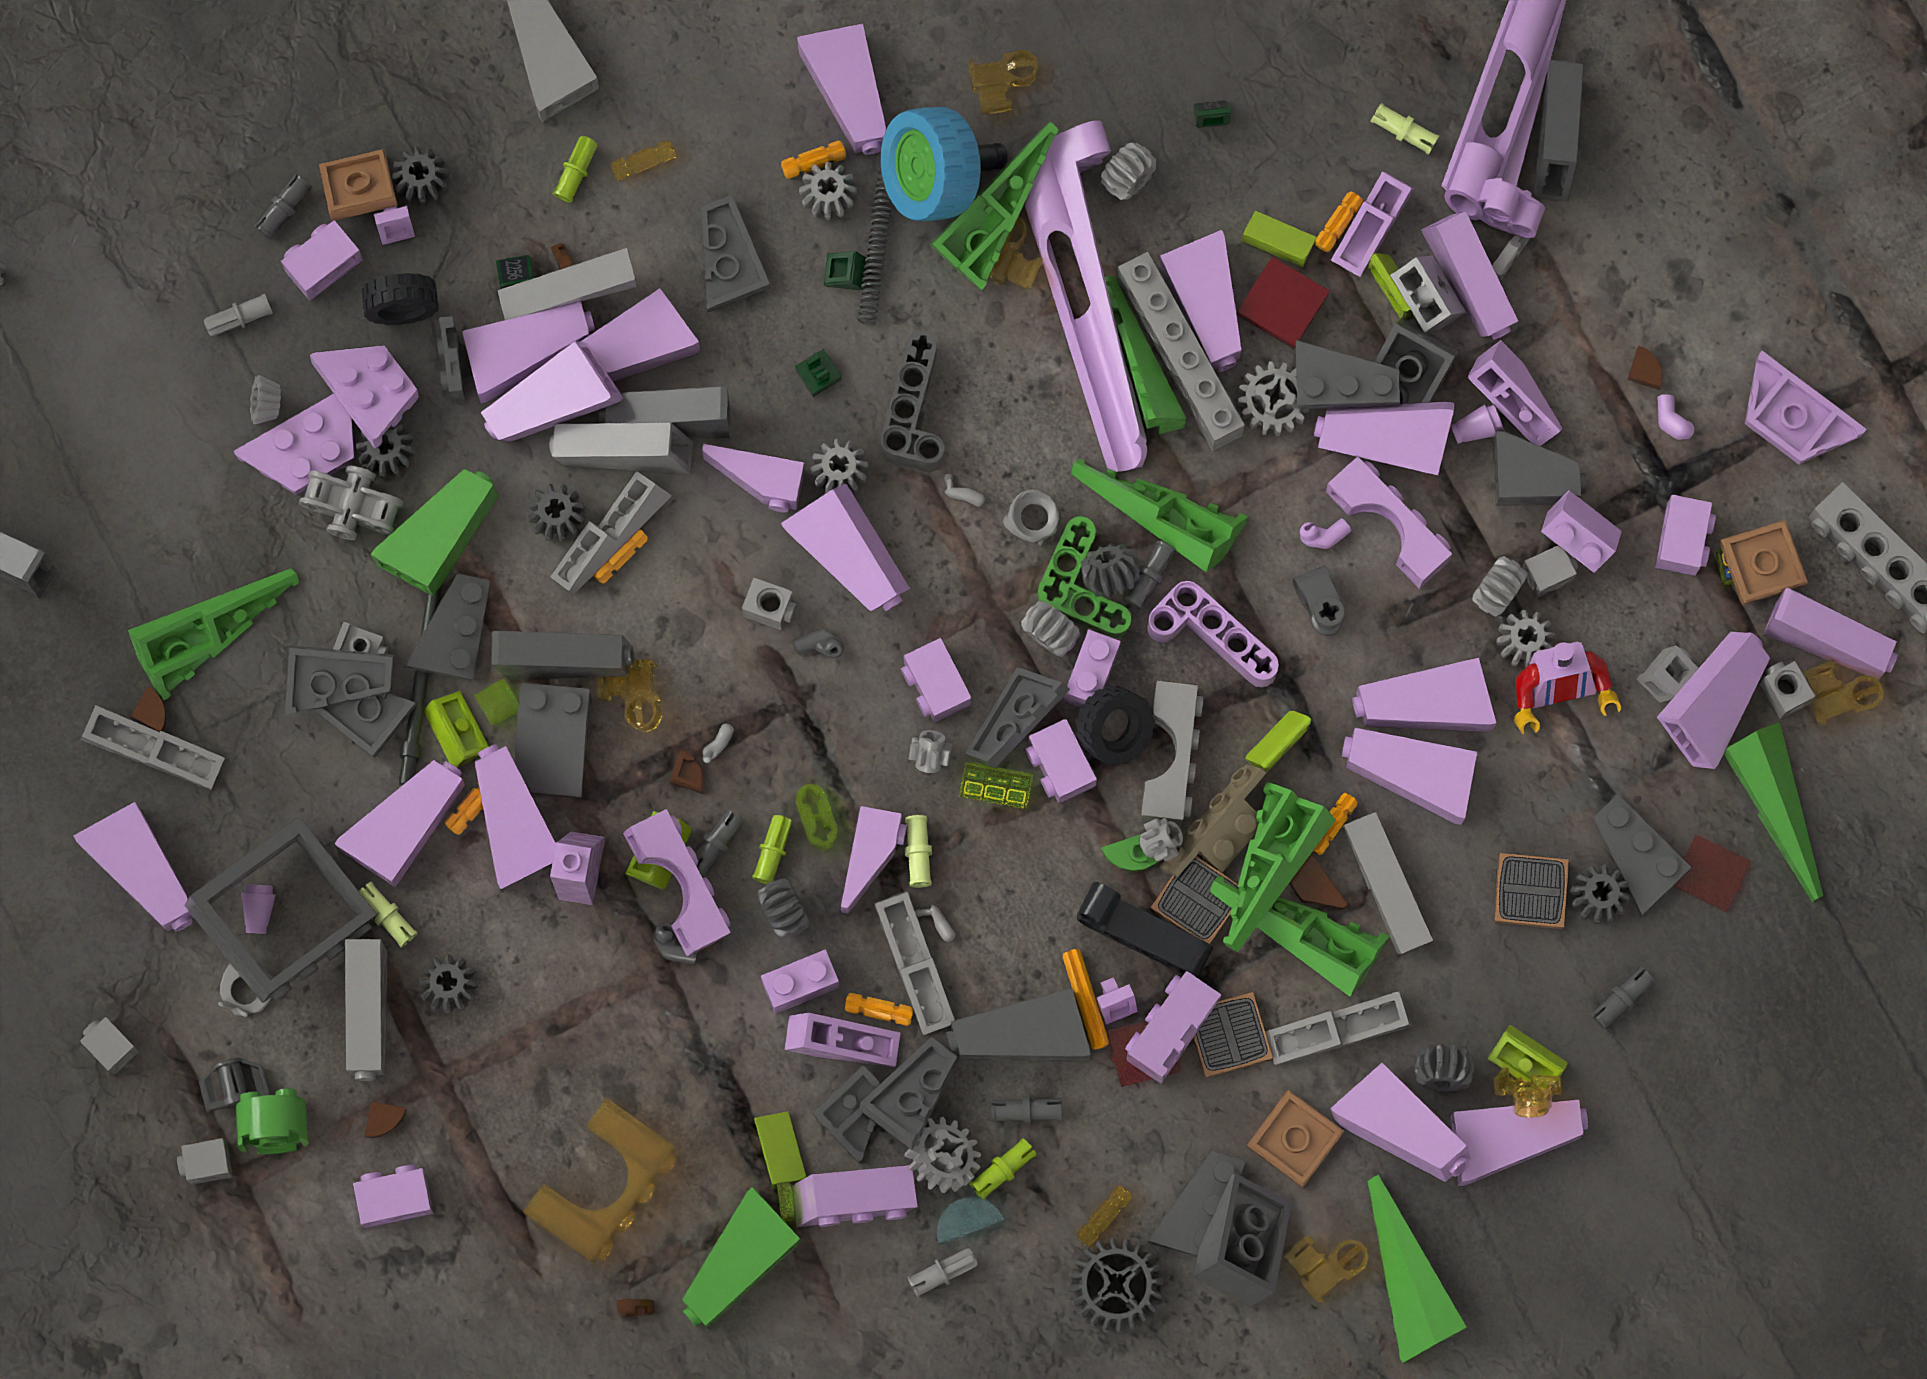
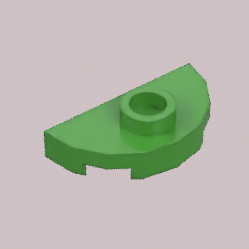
[1101,834,1159,873]

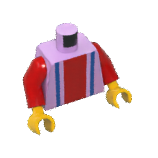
[1514,642,1621,734]

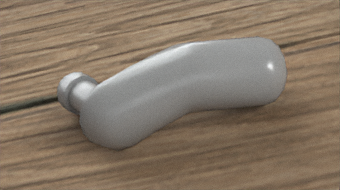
[944,474,985,507]
[703,723,734,763]
[915,905,955,942]

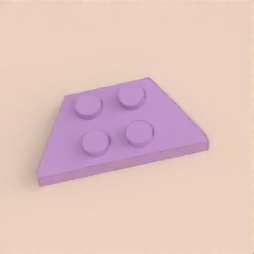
[310,345,419,449]
[1744,351,1866,465]
[234,394,355,495]

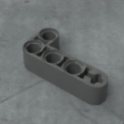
[881,330,945,472]

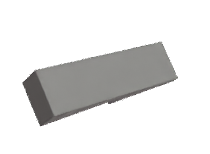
[497,248,637,320]
[550,471,672,594]
[81,705,225,790]
[1343,812,1433,954]
[873,891,955,1035]
[1265,991,1413,1065]

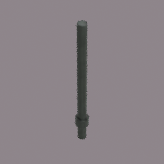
[399,587,442,785]

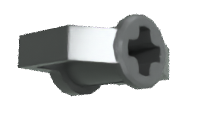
[199,1058,270,1113]

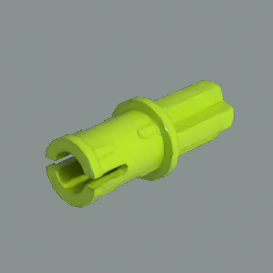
[552,136,597,203]
[752,815,792,884]

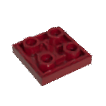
[1236,257,1330,349]

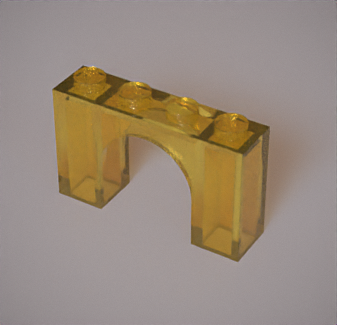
[523,1098,677,1265]

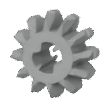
[1101,142,1157,200]
[799,161,857,221]
[810,438,868,494]
[1473,556,1527,617]
[1021,601,1080,657]
[1496,610,1556,668]

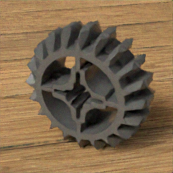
[1068,1237,1164,1334]

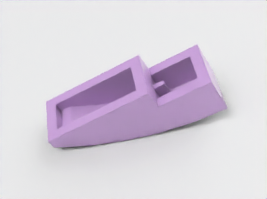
[1331,172,1414,277]

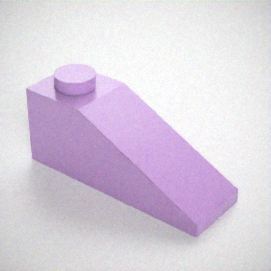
[1468,340,1562,446]
[702,444,805,512]
[841,806,907,914]
[785,1013,900,1067]

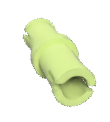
[1370,103,1439,155]
[905,815,932,888]
[359,881,418,948]

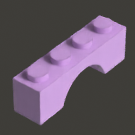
[1326,456,1452,589]
[623,809,731,956]

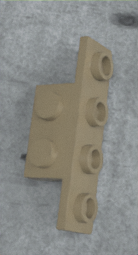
[1159,764,1266,877]

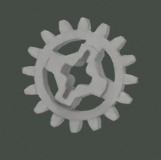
[1237,361,1310,436]
[905,1117,981,1193]

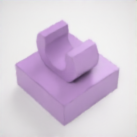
[374,206,415,245]
[1097,978,1138,1025]

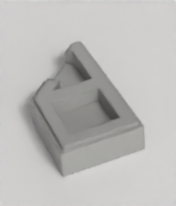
[1492,235,1530,282]

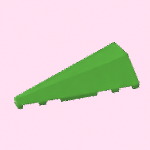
[929,122,1059,290]
[1105,276,1186,435]
[1071,459,1248,572]
[128,568,300,701]
[1723,722,1823,903]
[1223,782,1336,952]
[1209,876,1390,997]
[1367,1175,1467,1364]

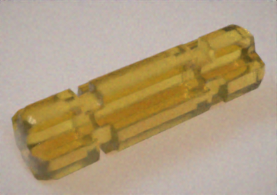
[610,140,676,181]
[1076,1185,1132,1247]

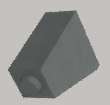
[1493,431,1587,506]

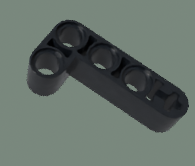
[1077,882,1213,978]

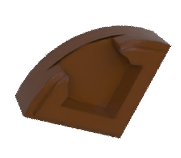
[1627,346,1662,390]
[131,687,166,732]
[669,749,704,794]
[364,1102,407,1138]
[617,1299,655,1317]

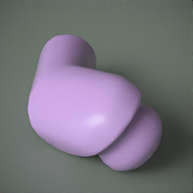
[1657,395,1694,440]
[1300,518,1352,549]

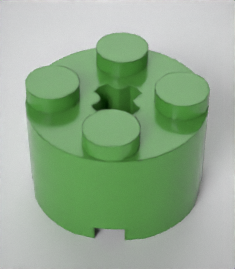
[236,1089,309,1154]

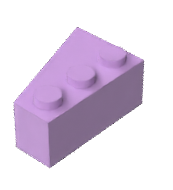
[1125,971,1221,1084]
[791,1165,918,1228]

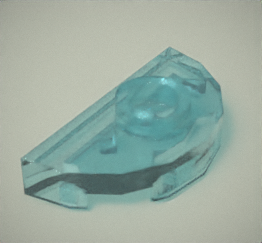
[936,1197,1005,1245]

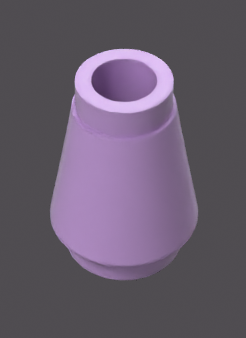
[1451,404,1504,444]
[241,884,276,934]

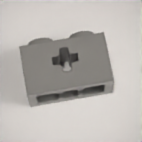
[1390,255,1466,332]

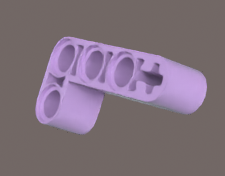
[1147,581,1279,687]

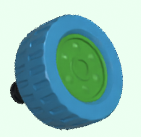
[881,107,1008,221]

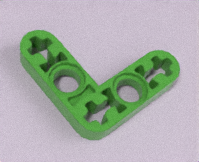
[1037,516,1131,638]

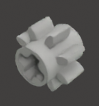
[908,730,952,773]
[1140,818,1183,862]

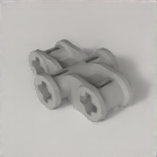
[299,466,404,540]

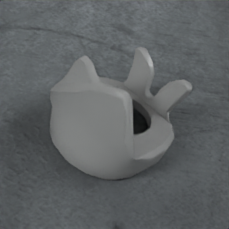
[1003,489,1059,546]
[218,963,273,1017]

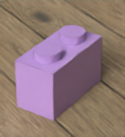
[281,220,363,301]
[1541,490,1622,573]
[1655,495,1716,576]
[1064,629,1121,708]
[901,638,972,723]
[1025,719,1097,804]
[761,949,839,1014]
[353,1165,434,1228]

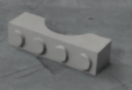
[1140,681,1203,826]

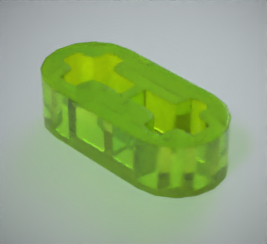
[796,784,838,850]

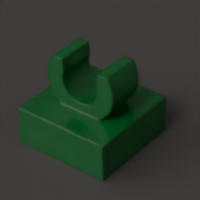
[795,349,842,397]

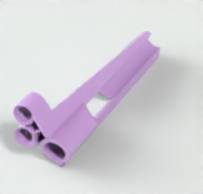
[1441,0,1566,238]
[1024,121,1147,472]

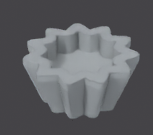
[250,375,281,424]

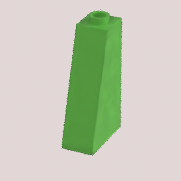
[371,469,499,596]
[682,1187,801,1329]

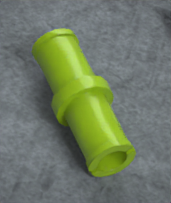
[969,1138,1037,1200]

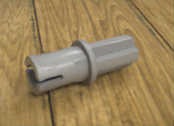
[204,293,273,337]
[907,1248,978,1298]

